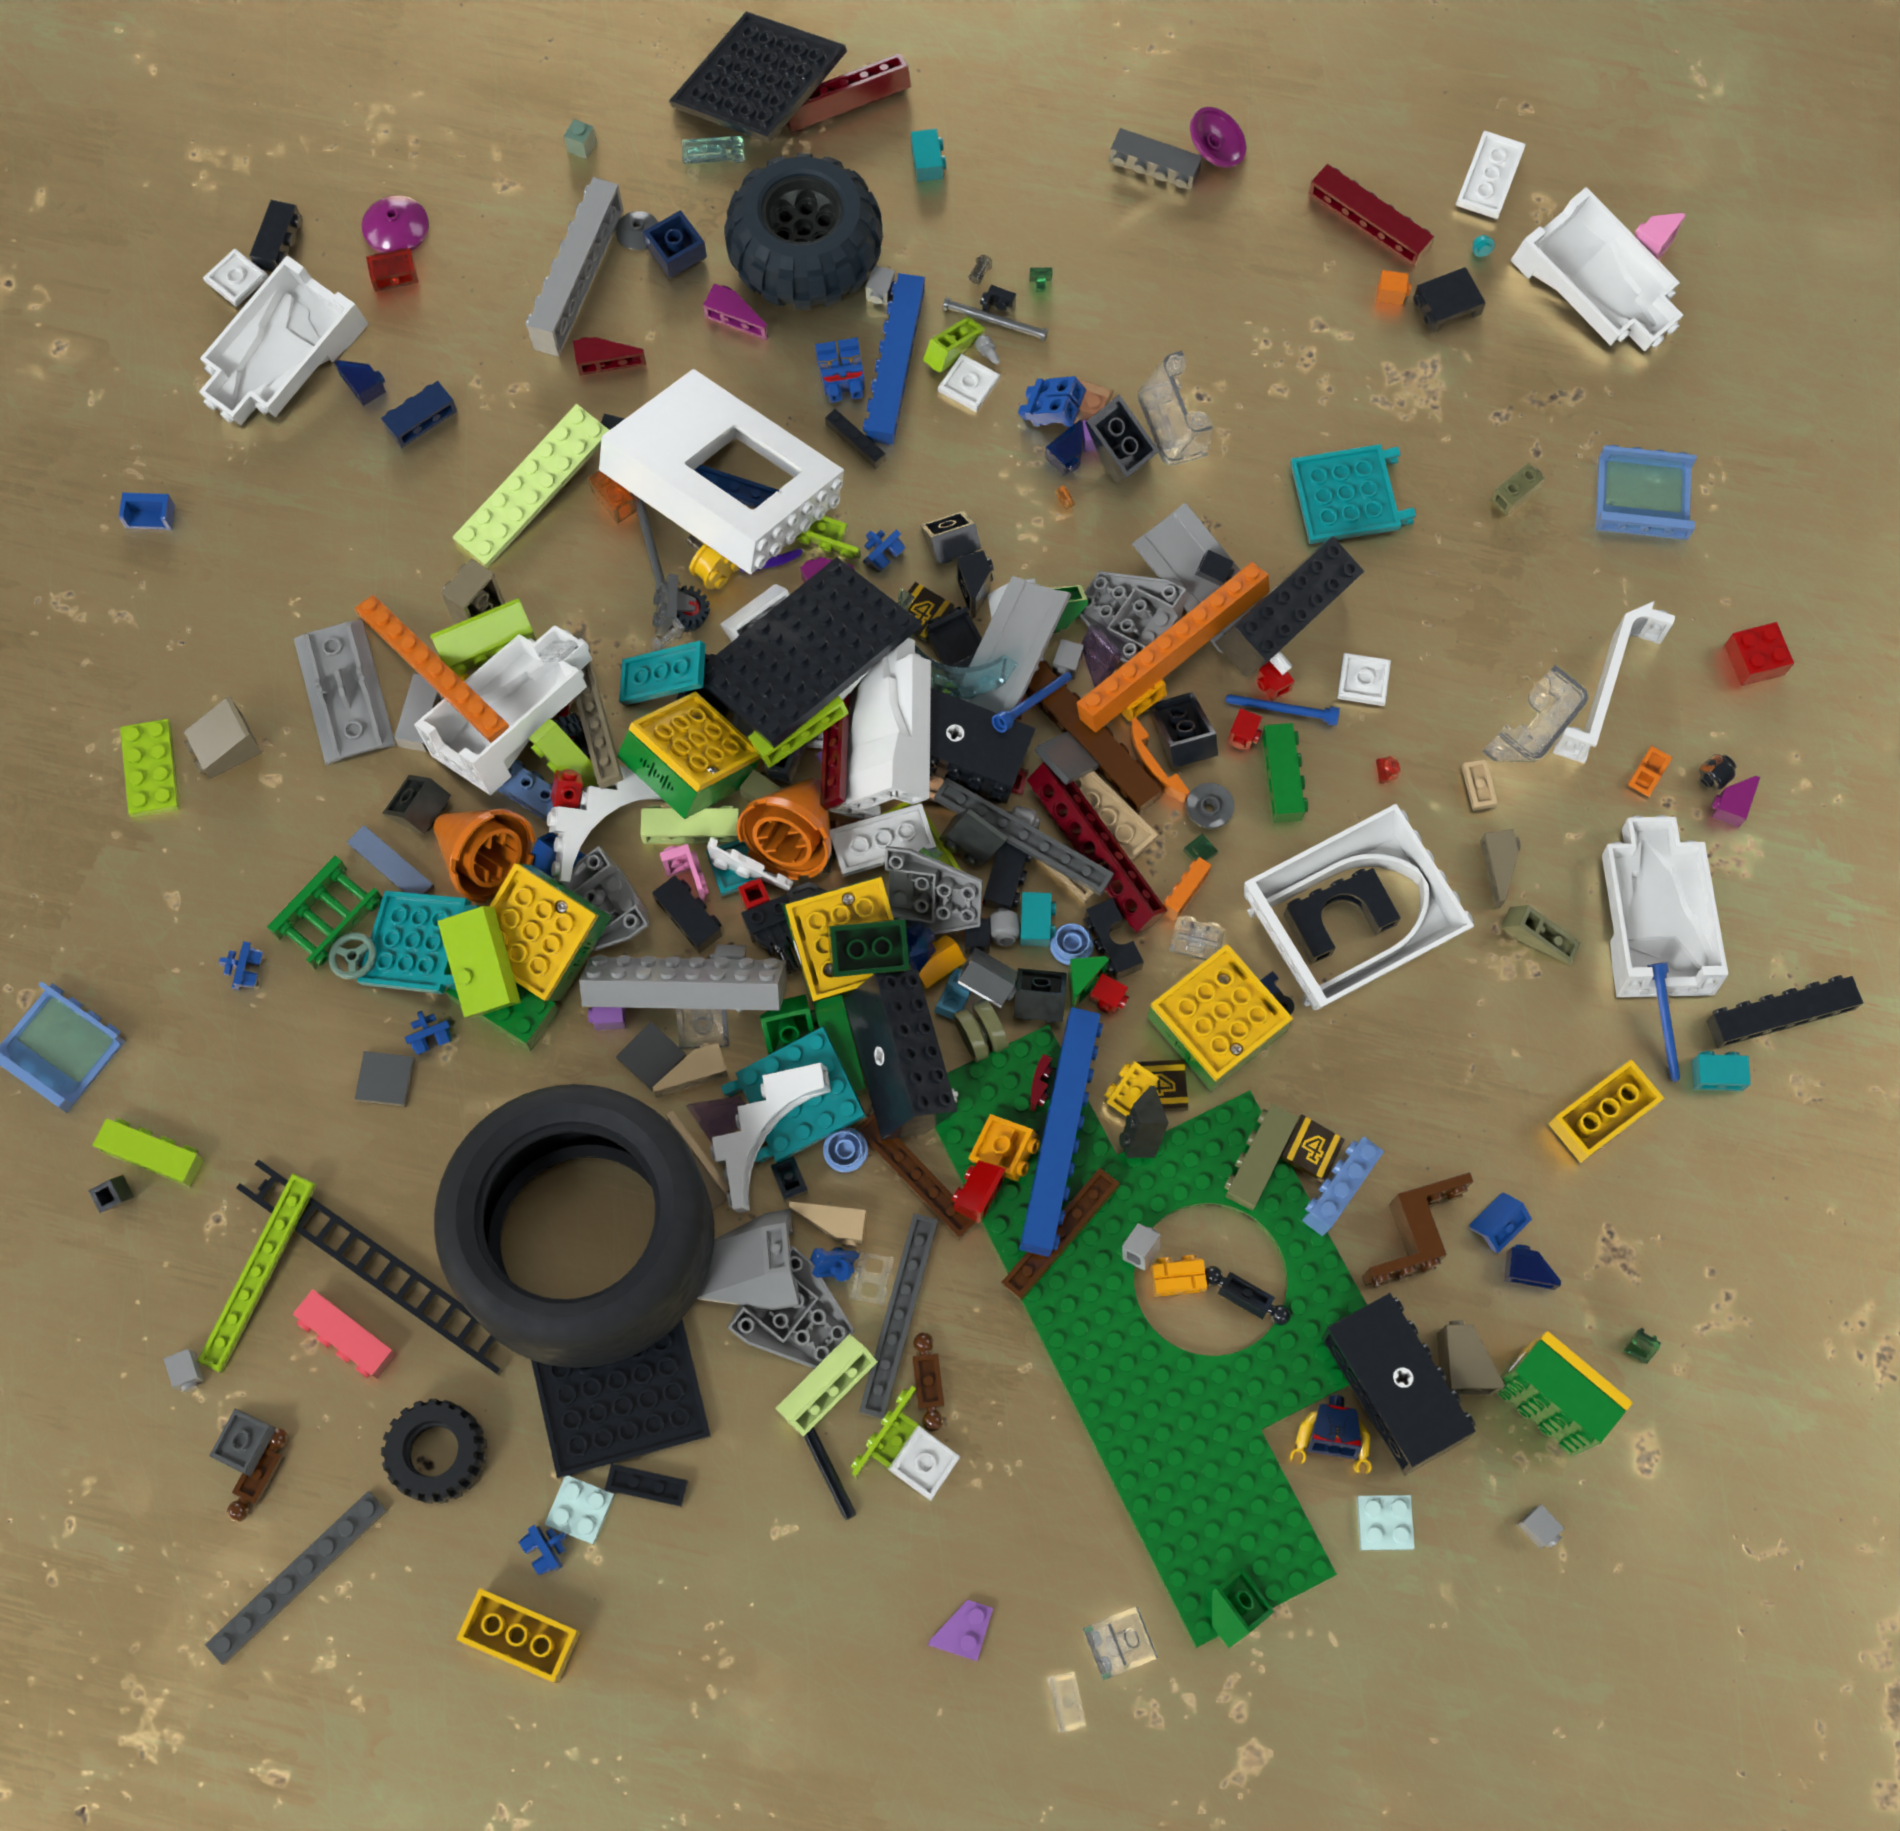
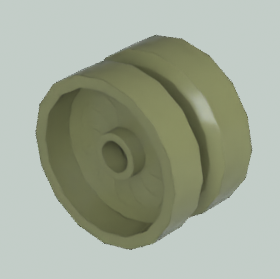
[953,999,1009,1062]

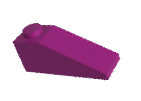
[703,283,768,340]

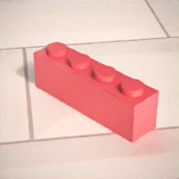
[293,1289,397,1379]

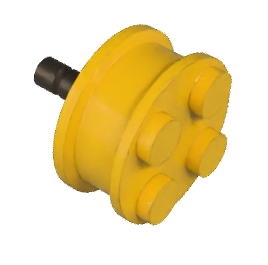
[686,535,740,589]

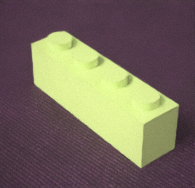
[640,805,740,844]
[775,1334,877,1437]

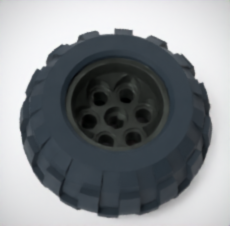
[724,153,883,310]

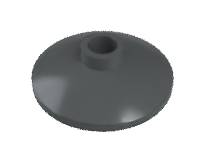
[616,211,658,250]
[1186,783,1234,829]

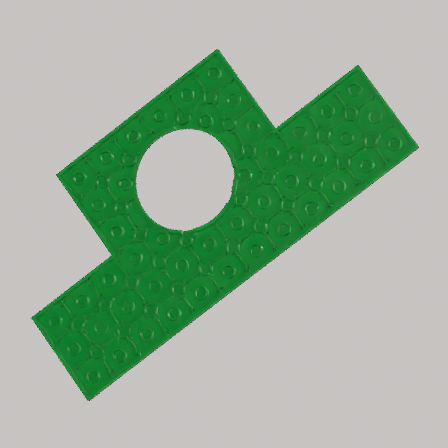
[934,1024,1367,1648]

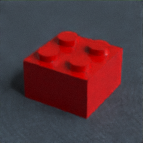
[1725,622,1794,686]

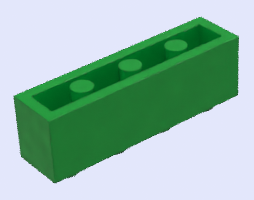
[1262,723,1308,823]
[810,995,866,1096]

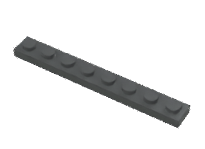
[934,778,1114,896]
[859,1213,938,1420]
[205,1491,387,1665]

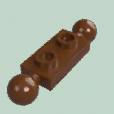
[912,1332,944,1431]
[227,1428,288,1522]

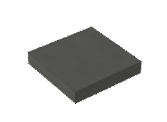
[1034,731,1100,785]
[616,1022,687,1091]
[355,1051,415,1107]
[209,1408,276,1477]

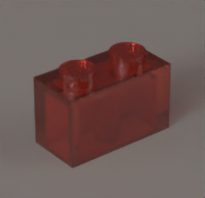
[366,248,419,292]

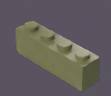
[1224,1104,1299,1211]

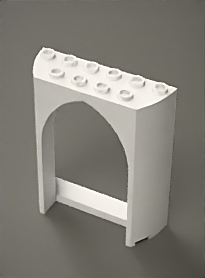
[1244,804,1474,1010]

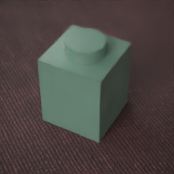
[564,119,597,159]

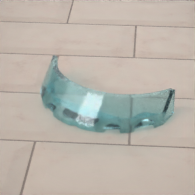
[897,588,1017,699]

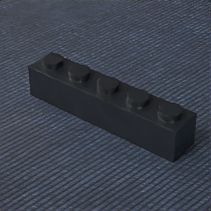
[825,409,886,469]

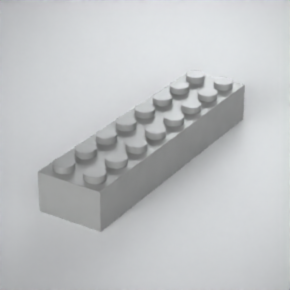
[526,177,624,357]
[579,955,787,1011]

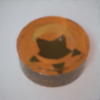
[1056,485,1075,509]

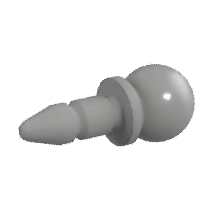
[975,335,999,364]

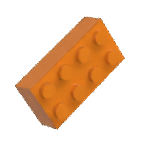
[1164,857,1212,921]

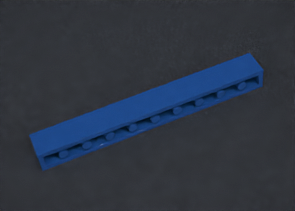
[1019,1007,1103,1257]

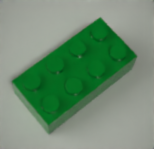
[445,982,560,1051]

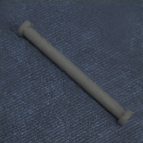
[942,297,1049,342]
[630,493,665,591]

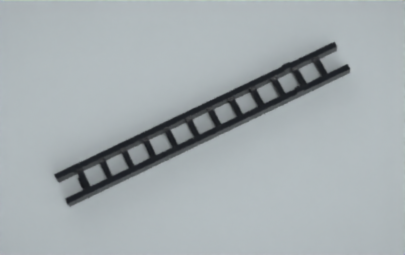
[236,1159,503,1376]

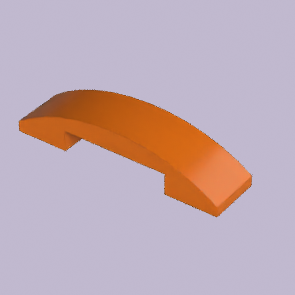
[1130,717,1190,803]

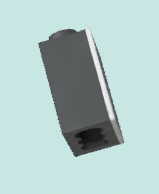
[958,947,1017,1008]

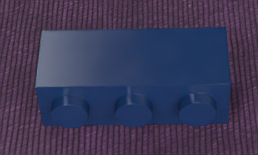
[381,381,457,448]

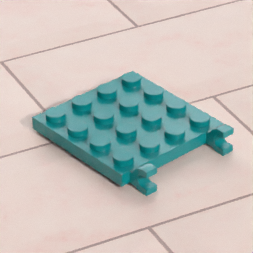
[1290,444,1416,544]
[357,891,479,994]
[721,1027,867,1164]

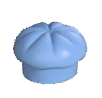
[1050,923,1094,965]
[823,1127,868,1173]

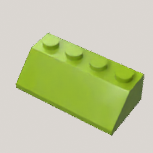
[430,598,536,675]

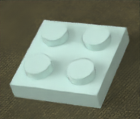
[544,1476,615,1545]
[1357,1495,1415,1551]

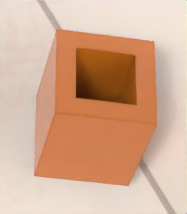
[1376,270,1411,305]

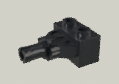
[741,894,800,975]

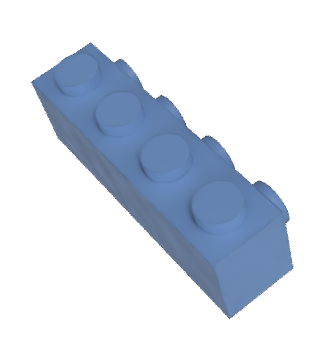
[497,759,580,822]
[1302,1136,1384,1236]

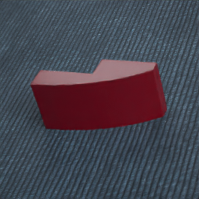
[1030,1054,1053,1112]

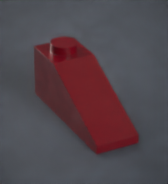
[573,337,647,376]

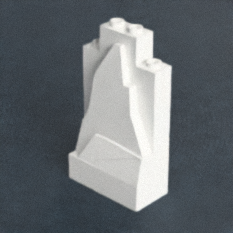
[1510,187,1683,352]
[199,255,369,426]
[414,625,592,795]
[829,638,931,820]
[1602,815,1729,997]

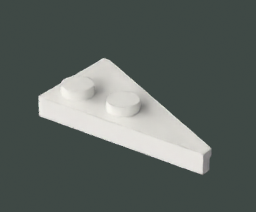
[707,838,794,891]

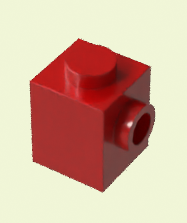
[1256,661,1295,701]
[1227,708,1262,750]
[550,769,583,809]
[738,878,770,910]
[1089,973,1129,1015]

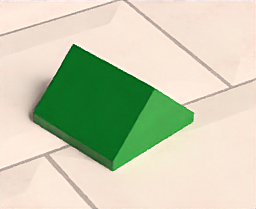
[1068,956,1109,1008]

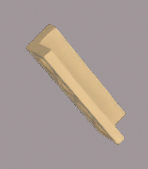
[666,1111,730,1211]

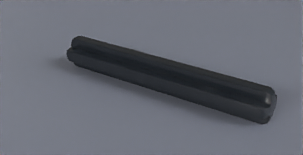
[803,1427,856,1521]

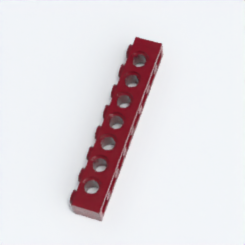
[1027,762,1167,933]

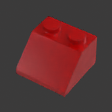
[952,1160,1006,1224]

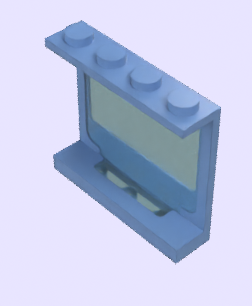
[1596,445,1697,540]
[0,981,125,1113]

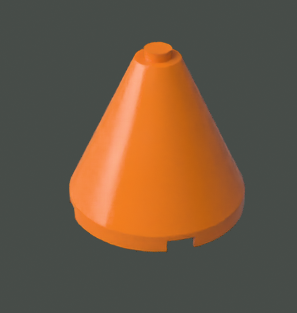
[737,778,832,880]
[433,809,536,903]

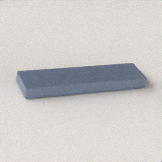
[347,825,434,894]

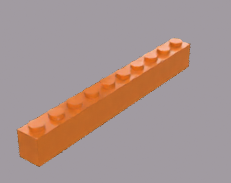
[1077,562,1270,733]

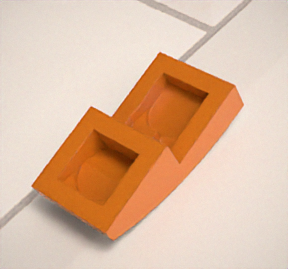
[1627,745,1673,797]

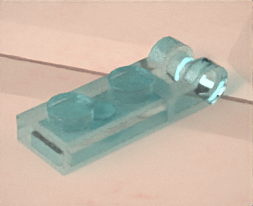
[682,136,745,164]

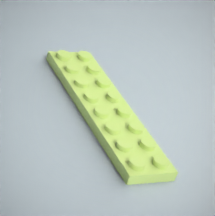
[452,404,609,568]

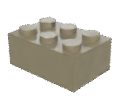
[441,558,505,624]

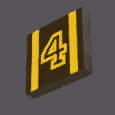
[899,581,954,644]
[1137,1059,1188,1111]
[1279,1114,1345,1183]

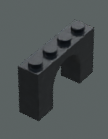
[1283,868,1401,965]

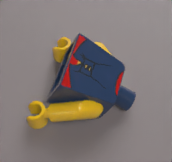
[1290,1395,1372,1473]

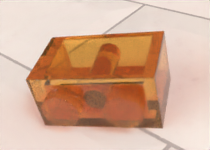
[588,470,637,524]

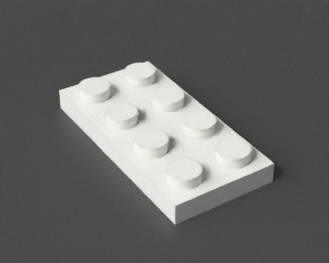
[1456,131,1526,219]
[830,803,936,877]

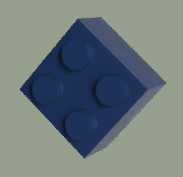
[643,210,707,279]

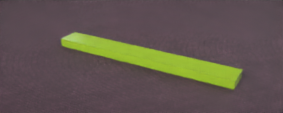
[197,1173,317,1373]

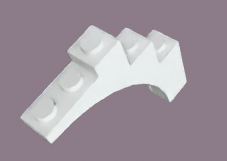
[547,766,663,883]
[710,1063,831,1213]

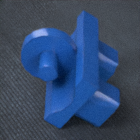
[862,529,906,572]
[218,941,263,990]
[404,1010,452,1055]
[810,1247,860,1282]
[519,1525,567,1575]

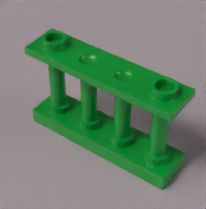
[267,855,382,970]

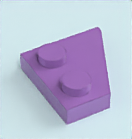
[928,1600,993,1661]

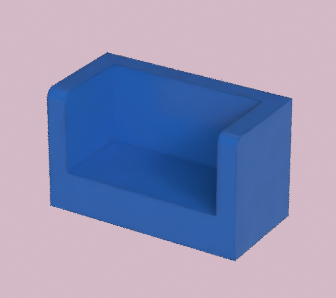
[119,492,175,530]

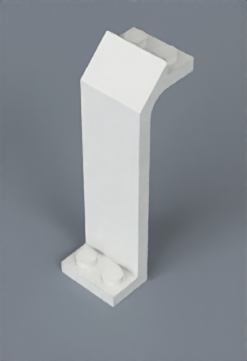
[1553,601,1675,763]

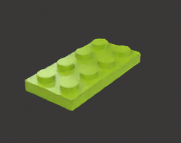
[120,719,180,818]

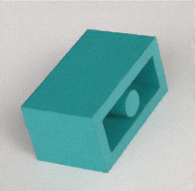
[911,129,947,182]
[1020,892,1056,947]
[1691,1051,1751,1091]

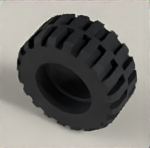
[381,1399,487,1504]

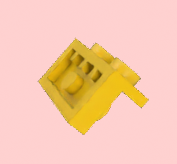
[1104,1061,1160,1117]

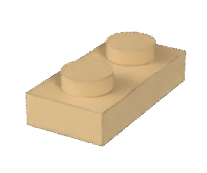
[1462,759,1498,811]

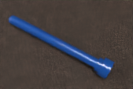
[992,672,1072,733]
[1225,694,1340,726]
[1647,962,1680,1082]

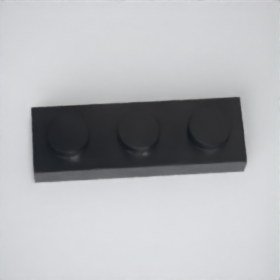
[605,1464,689,1507]

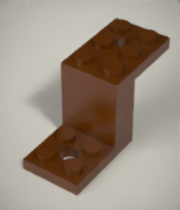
[1362,1172,1474,1288]

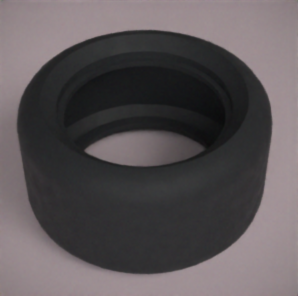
[434,1084,715,1368]

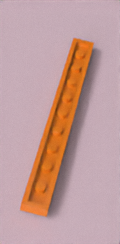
[354,595,509,743]

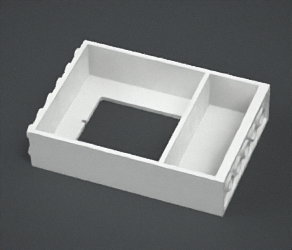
[599,369,844,575]

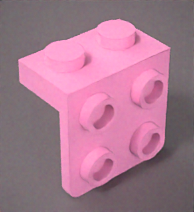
[660,844,709,902]

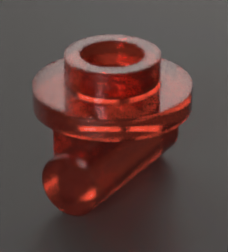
[1376,756,1401,784]

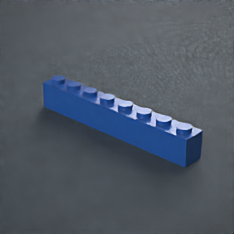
[863,273,925,446]

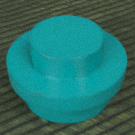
[1472,235,1495,257]

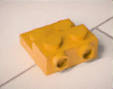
[968,1114,1040,1182]

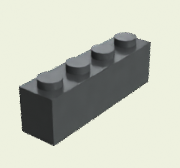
[1109,128,1202,190]

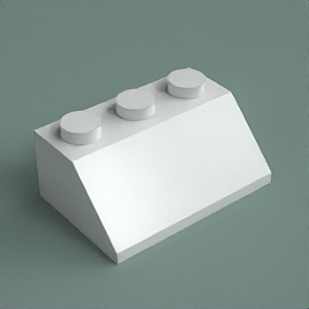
[720,584,790,642]

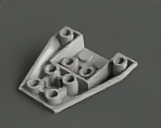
[1078,571,1187,663]
[562,846,650,952]
[885,846,983,940]
[697,1209,799,1310]
[727,1246,855,1369]

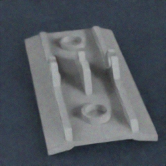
[1132,502,1261,653]
[955,576,1071,713]
[294,620,396,765]

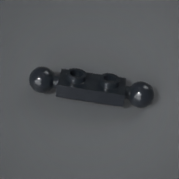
[1205,1266,1291,1325]

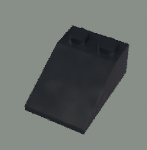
[1085,394,1159,482]
[1148,692,1218,768]

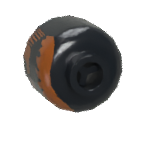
[1699,754,1737,790]

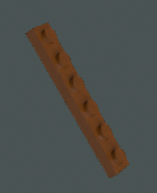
[856,1113,977,1239]
[1001,1168,1120,1301]

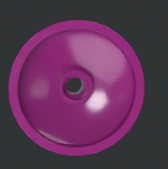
[1190,107,1246,168]
[362,195,429,255]

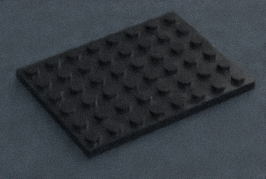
[703,557,922,748]

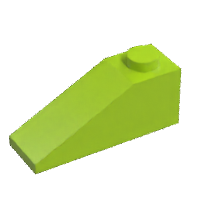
[923,316,985,373]

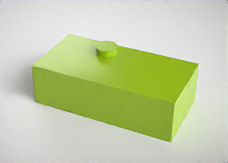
[437,906,521,1018]

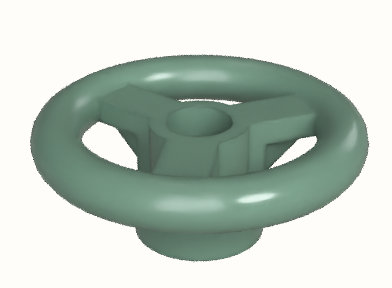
[328,932,376,980]

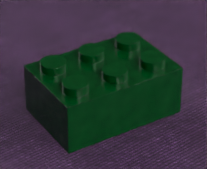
[827,919,910,977]

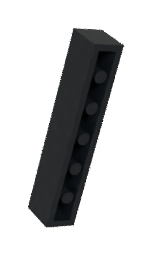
[1707,975,1863,1048]

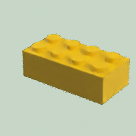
[1548,1059,1665,1163]
[456,1588,581,1683]

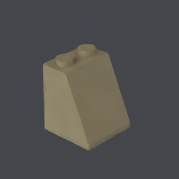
[184,696,262,779]
[1437,1320,1504,1395]

